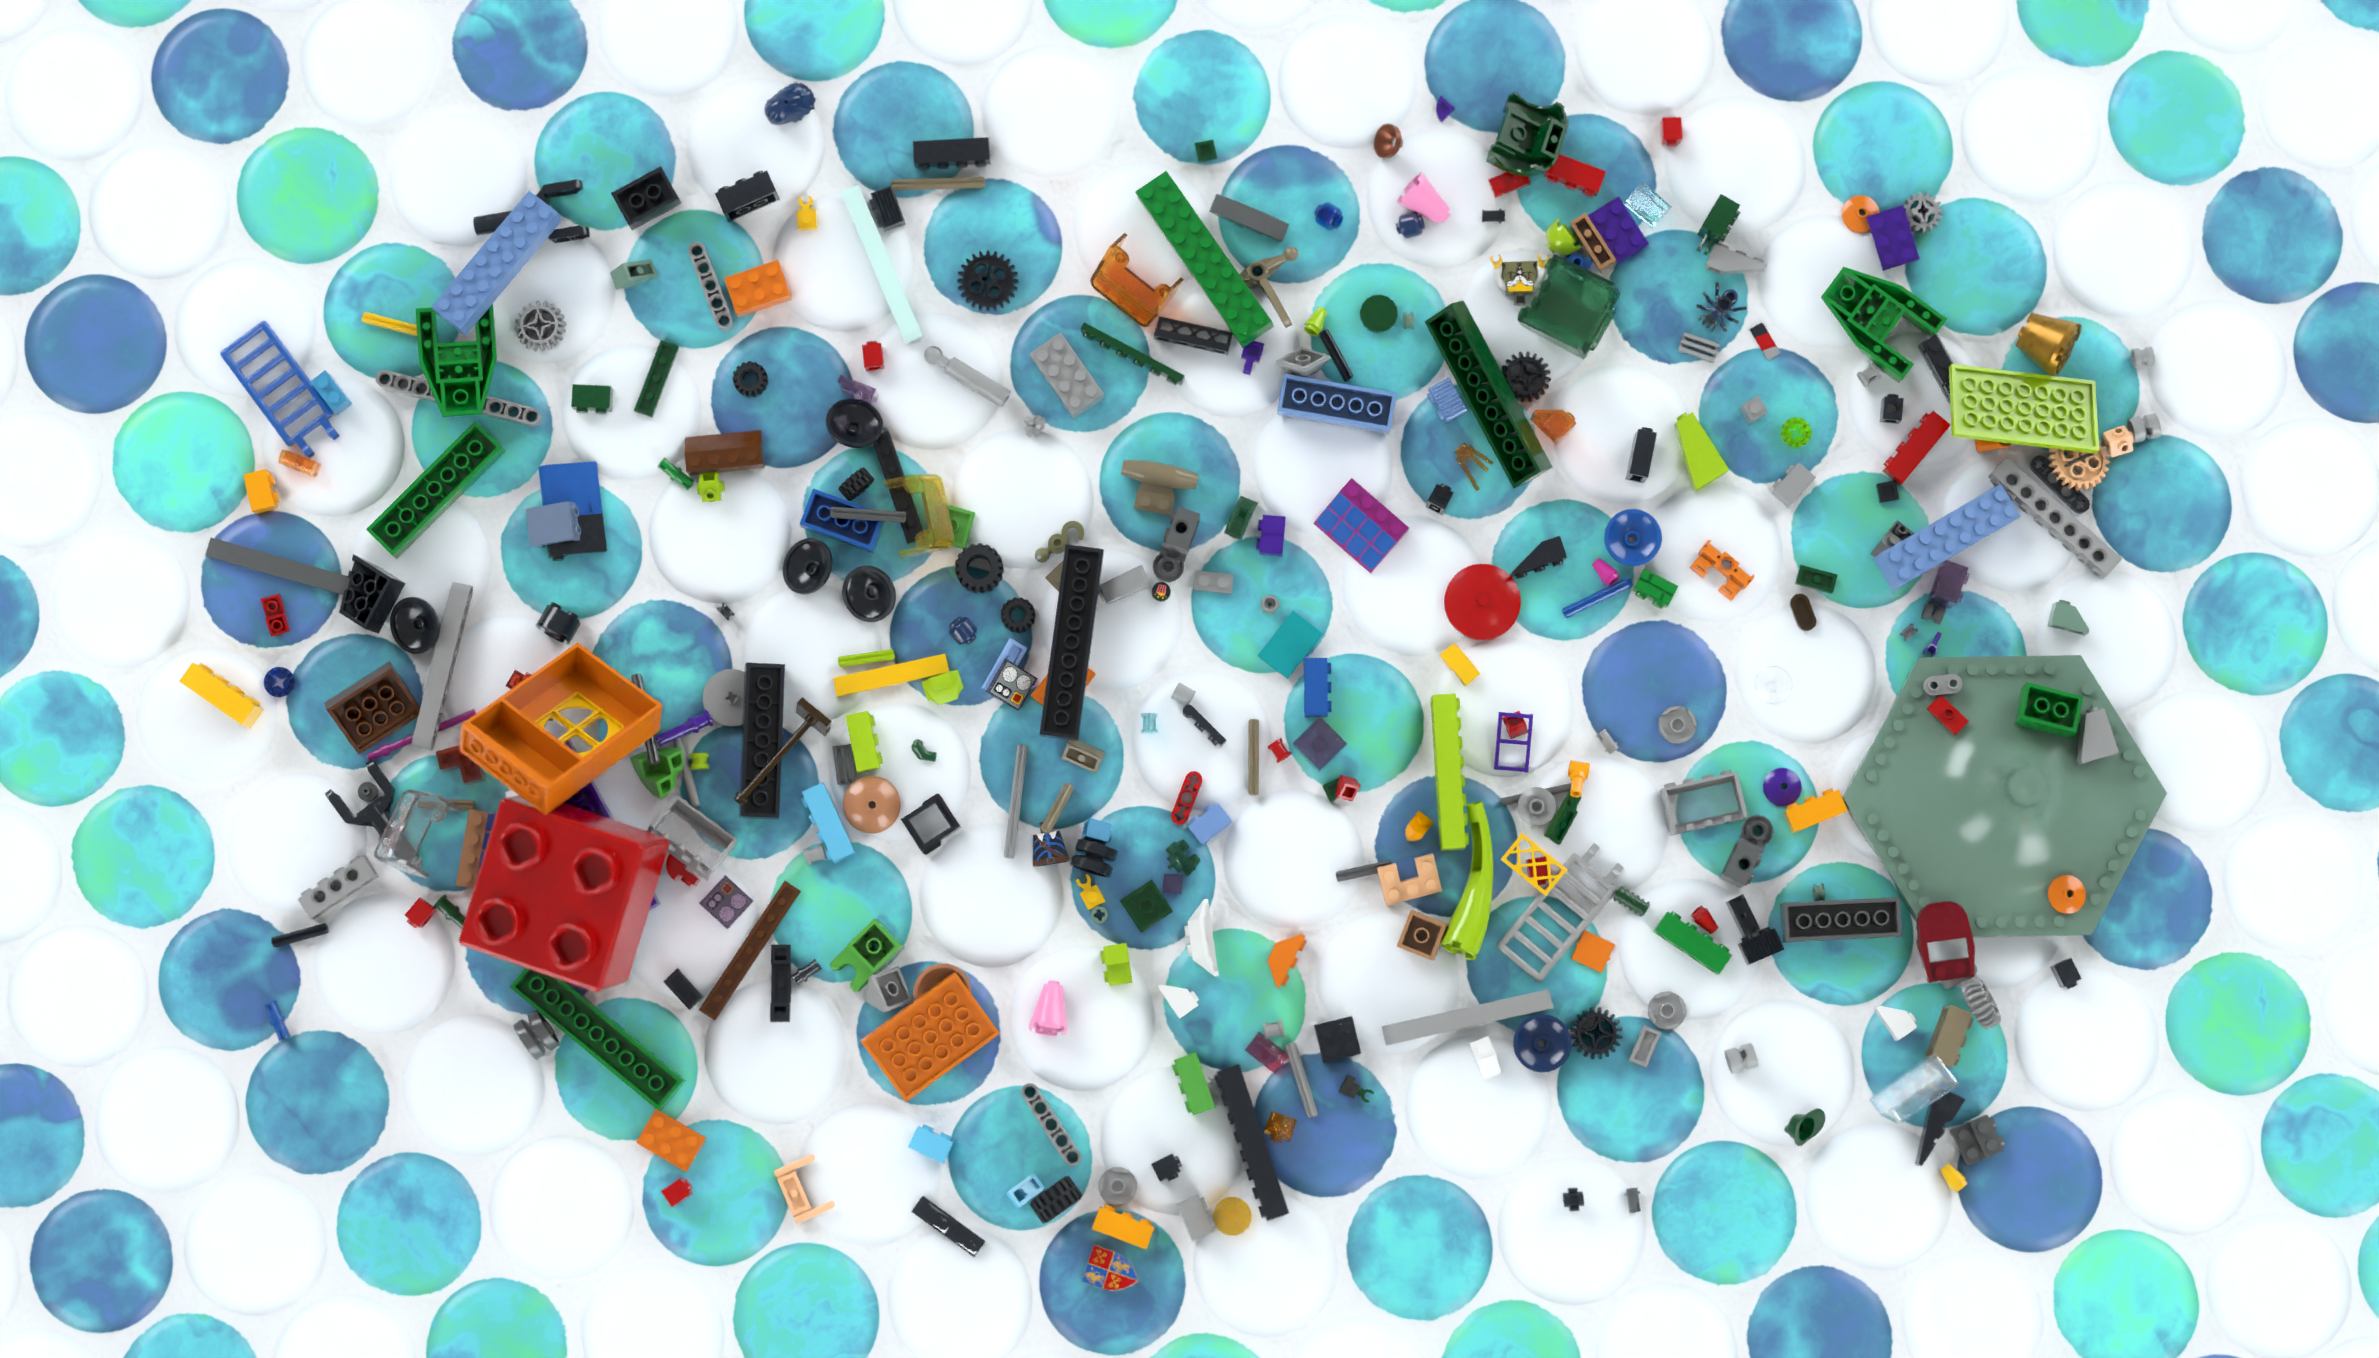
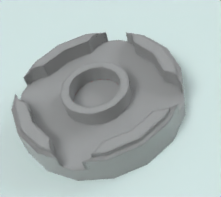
[1658,706,1697,744]
[1647,991,1687,1030]
[1098,1167,1137,1206]

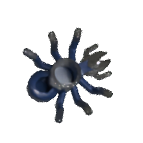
[1696,282,1747,332]

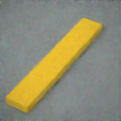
[833,654,949,697]

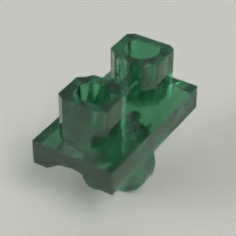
[1166,839,1201,877]

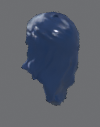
[764,82,816,125]

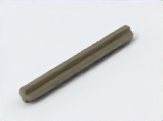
[891,177,985,191]

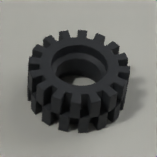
[733,361,768,397]
[838,467,874,501]
[1001,597,1036,633]

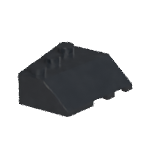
[339,554,406,634]

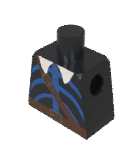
[1033,822,1070,867]

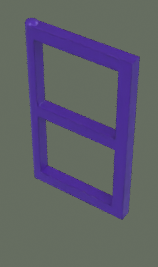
[1494,712,1533,773]

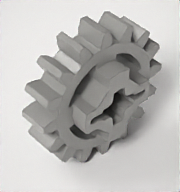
[1904,192,1943,234]

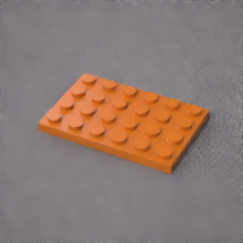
[860,972,1000,1102]

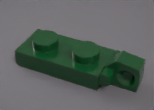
[1544,791,1582,845]

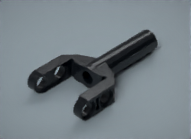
[473,180,590,243]
[324,759,423,872]

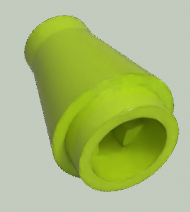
[1304,307,1327,336]

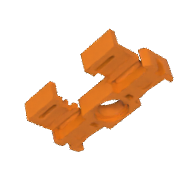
[1689,540,1754,601]

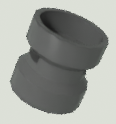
[1921,601,1946,625]

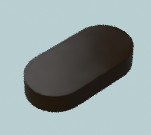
[1789,594,1816,631]

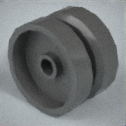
[513,1010,560,1060]

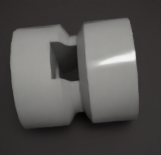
[2127,413,2161,443]
[1724,1043,1758,1074]

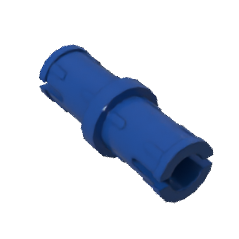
[264,1000,291,1041]

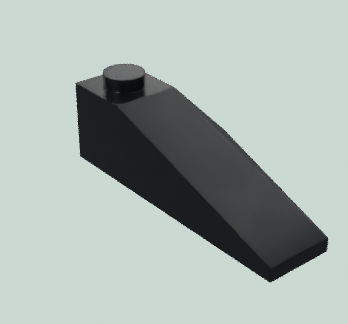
[1915,1087,1965,1166]

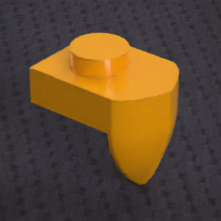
[1405,810,1434,841]

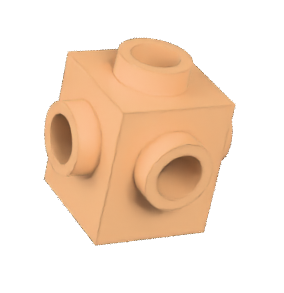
[2103,426,2135,458]

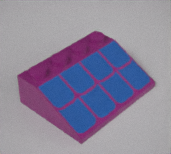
[1313,478,1409,574]

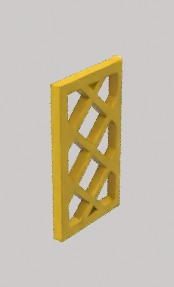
[1500,833,1568,896]

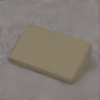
[1061,740,1105,773]

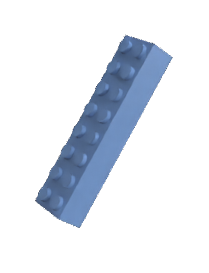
[432,191,562,336]
[1873,484,2021,592]

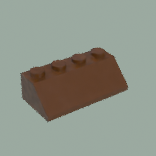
[684,430,765,475]

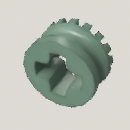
[1403,312,1414,329]
[1813,883,1825,901]
[1091,906,1108,924]

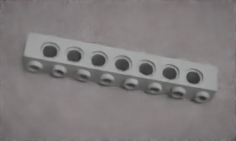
[1988,457,2122,578]

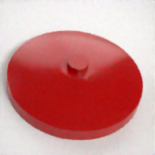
[1444,564,1521,640]

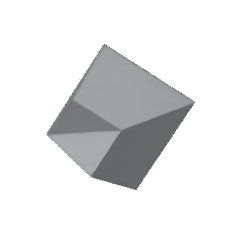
[1276,347,1330,377]
[865,966,913,1013]

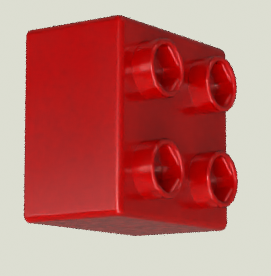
[459,796,670,992]

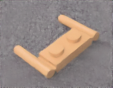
[774,1154,835,1224]

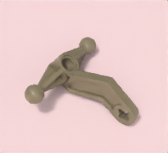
[1239,247,1299,328]

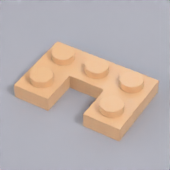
[1377,853,1442,906]

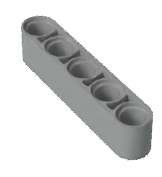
[688,242,734,332]
[1021,1083,1081,1166]

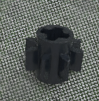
[1563,1188,1584,1211]

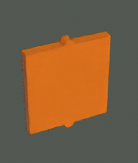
[1571,930,1615,973]

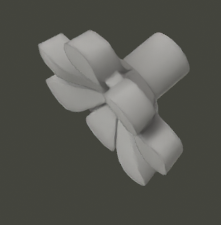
[1024,415,1046,438]

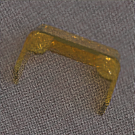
[883,474,955,559]

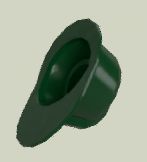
[1784,1109,1825,1146]

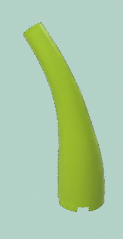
[1440,801,1494,960]

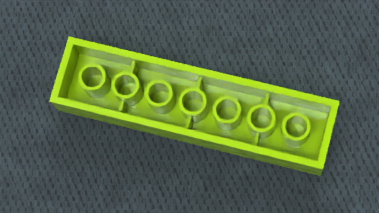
[1430,693,1469,852]

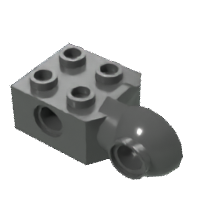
[1153,507,1200,582]
[1719,815,1773,888]

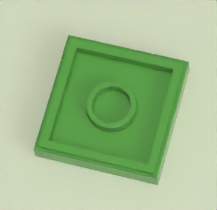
[928,503,975,549]

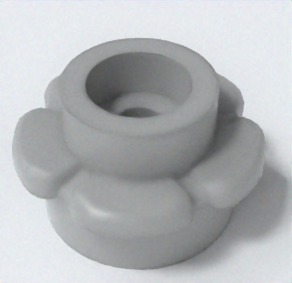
[1261,595,1279,614]

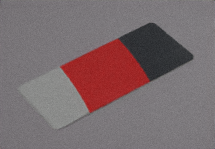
[1750,323,1781,360]

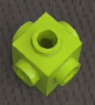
[697,471,725,502]

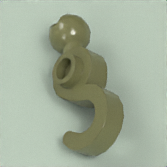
[1035,521,1084,563]

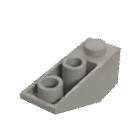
[1704,243,1768,275]

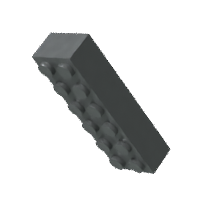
[1780,897,1902,943]

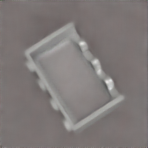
[1660,770,1748,836]
[647,795,738,880]

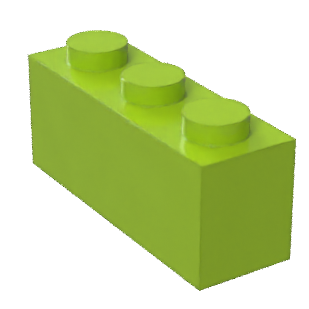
[845,711,883,773]

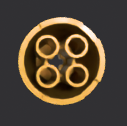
[2015,312,2082,377]

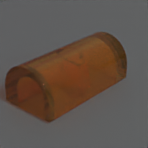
[278,449,322,478]

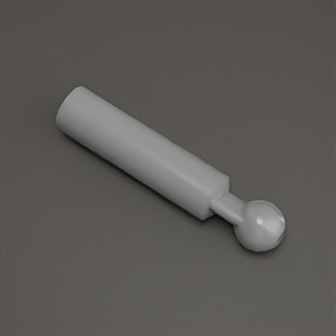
[924,346,1011,407]

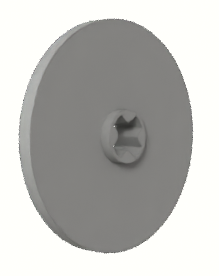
[703,669,744,727]

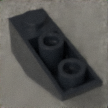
[1510,536,1567,579]

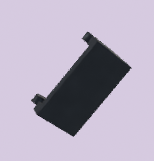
[1725,894,1760,937]

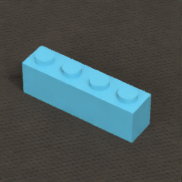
[801,782,856,863]

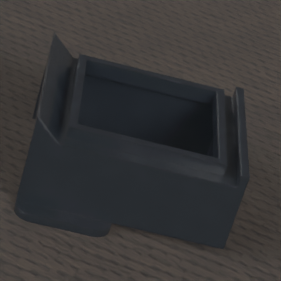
[901,794,961,855]

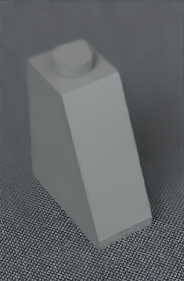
[1099,565,1150,605]
[2076,707,2119,765]

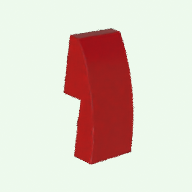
[260,593,290,637]

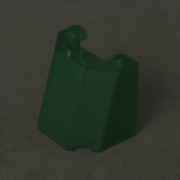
[1517,254,1620,359]

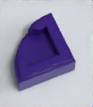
[1436,96,1455,123]

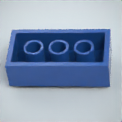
[800,489,885,553]

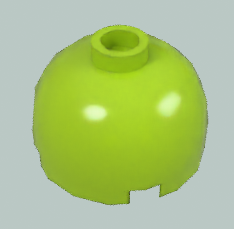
[1546,218,1582,256]

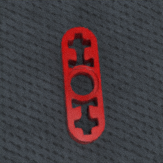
[1171,771,1202,825]

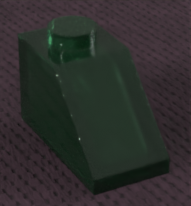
[1224,496,1258,540]

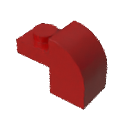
[666,844,701,887]

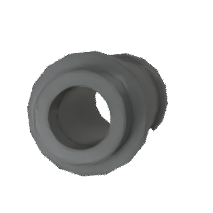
[1625,1188,1641,1213]

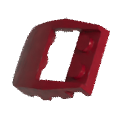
[1916,901,1975,983]

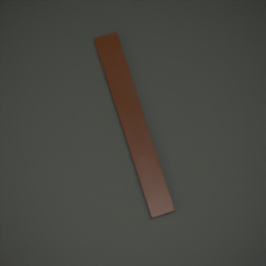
[699,881,801,1021]

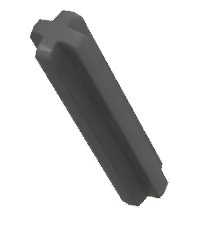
[1336,860,1392,882]

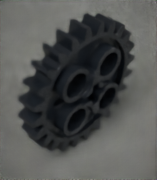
[957,250,1019,312]

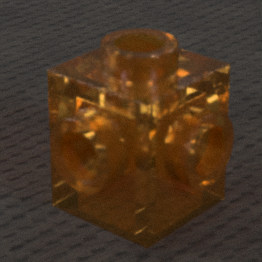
[1264,1111,1297,1143]

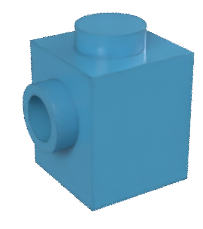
[1081,818,1113,845]

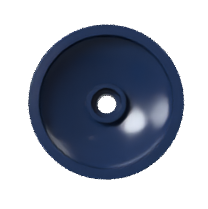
[1513,1014,1572,1073]

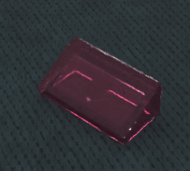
[1245,1032,1288,1074]

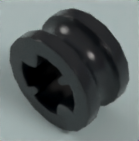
[716,602,735,621]

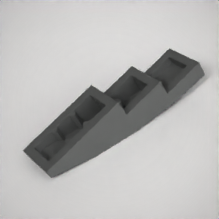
[1209,194,1289,242]

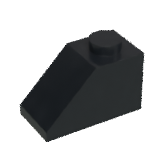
[1425,483,1454,515]

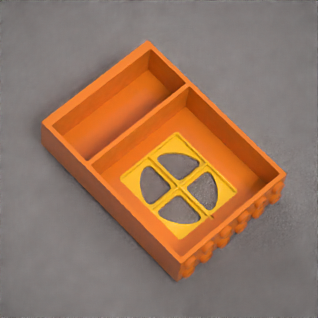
[460,643,663,815]

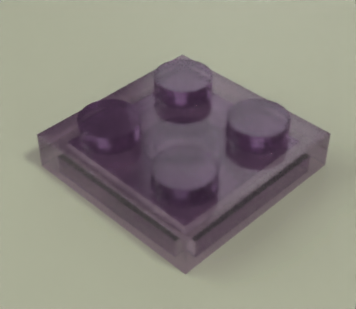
[838,375,879,403]

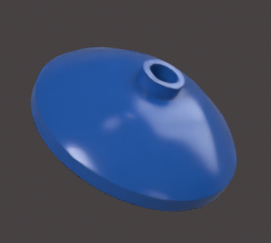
[1604,509,1662,566]

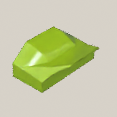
[921,670,964,705]

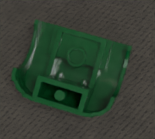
[1486,92,1569,176]

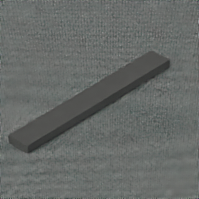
[205,538,350,595]

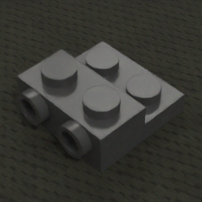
[1949,1115,2005,1166]

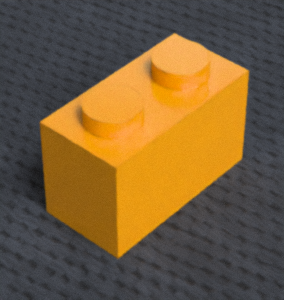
[243,469,280,514]

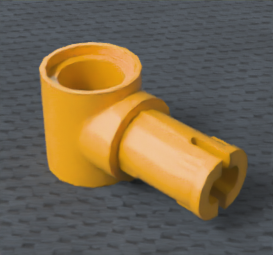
[1568,760,1590,797]

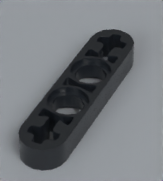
[2030,455,2090,514]

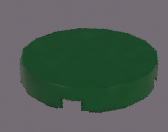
[1360,295,1398,333]

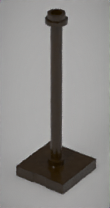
[734,697,832,806]

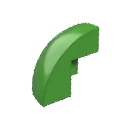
[630,747,684,799]

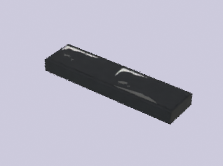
[911,1196,986,1257]

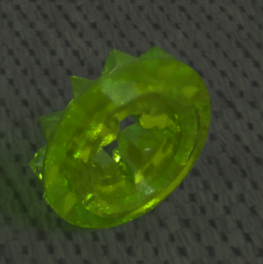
[1781,417,1812,448]

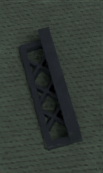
[1154,316,1233,355]

